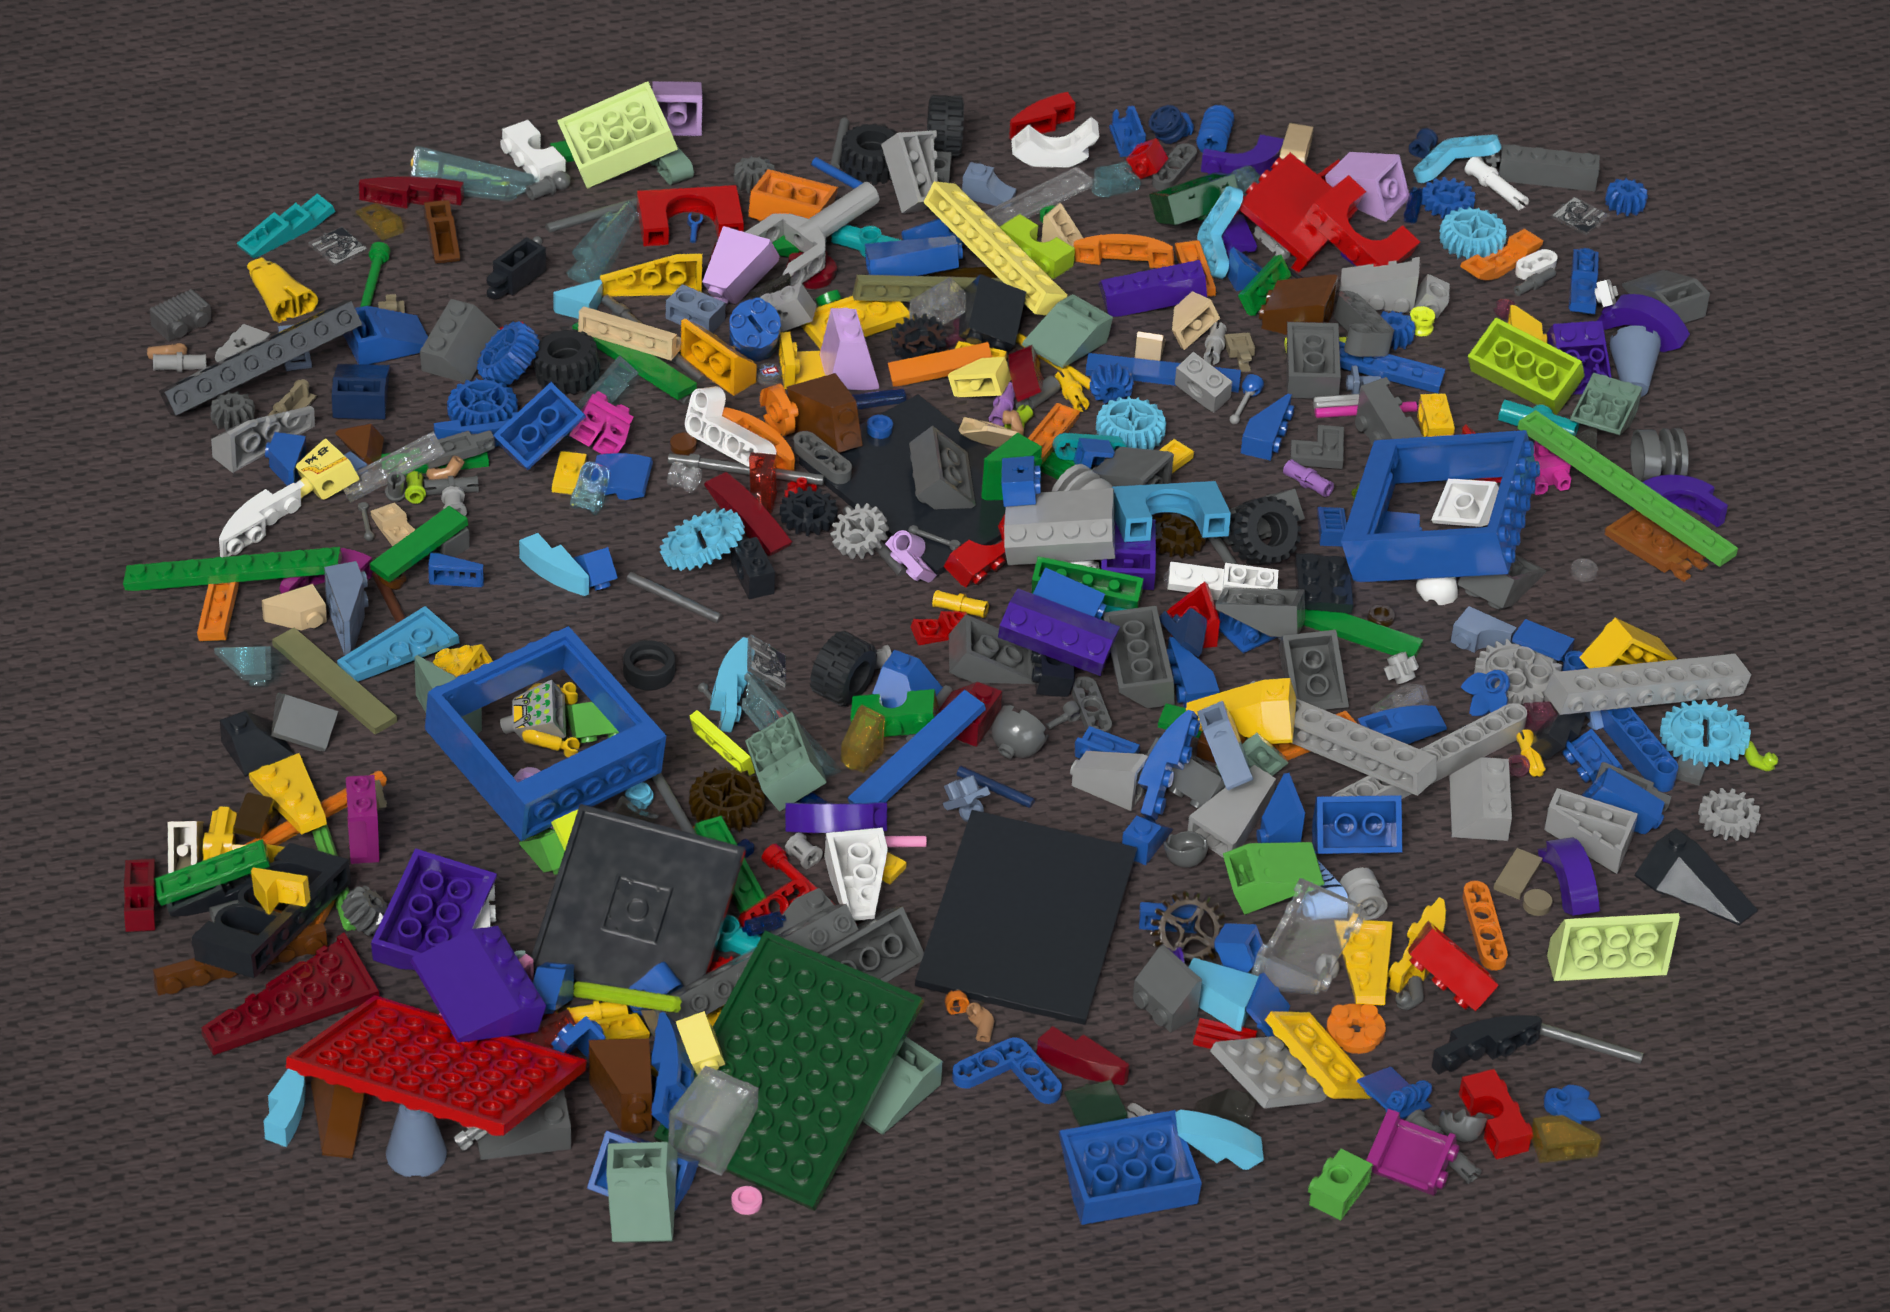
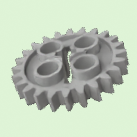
[1474,639,1562,709]

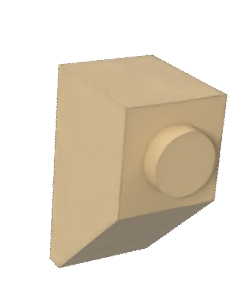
[1172,291,1220,350]
[262,584,327,630]

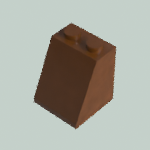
[1259,274,1338,335]
[787,373,863,453]
[589,1038,652,1134]

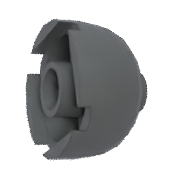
[992,705,1049,759]

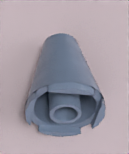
[1610,326,1661,397]
[386,1104,447,1177]

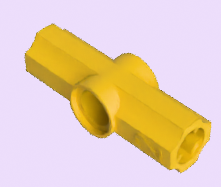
[203,806,237,861]

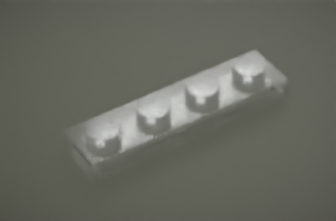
[343,431,445,503]

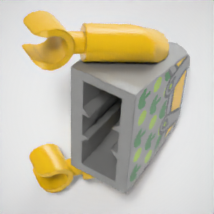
[500,680,580,757]

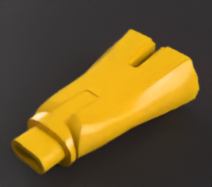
[247,258,318,323]

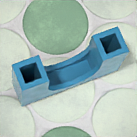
[1112,481,1231,542]

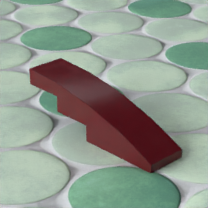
[359,177,464,209]
[704,472,792,556]

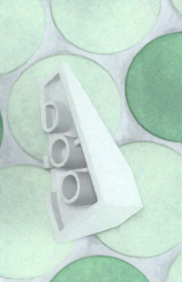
[824,828,888,921]

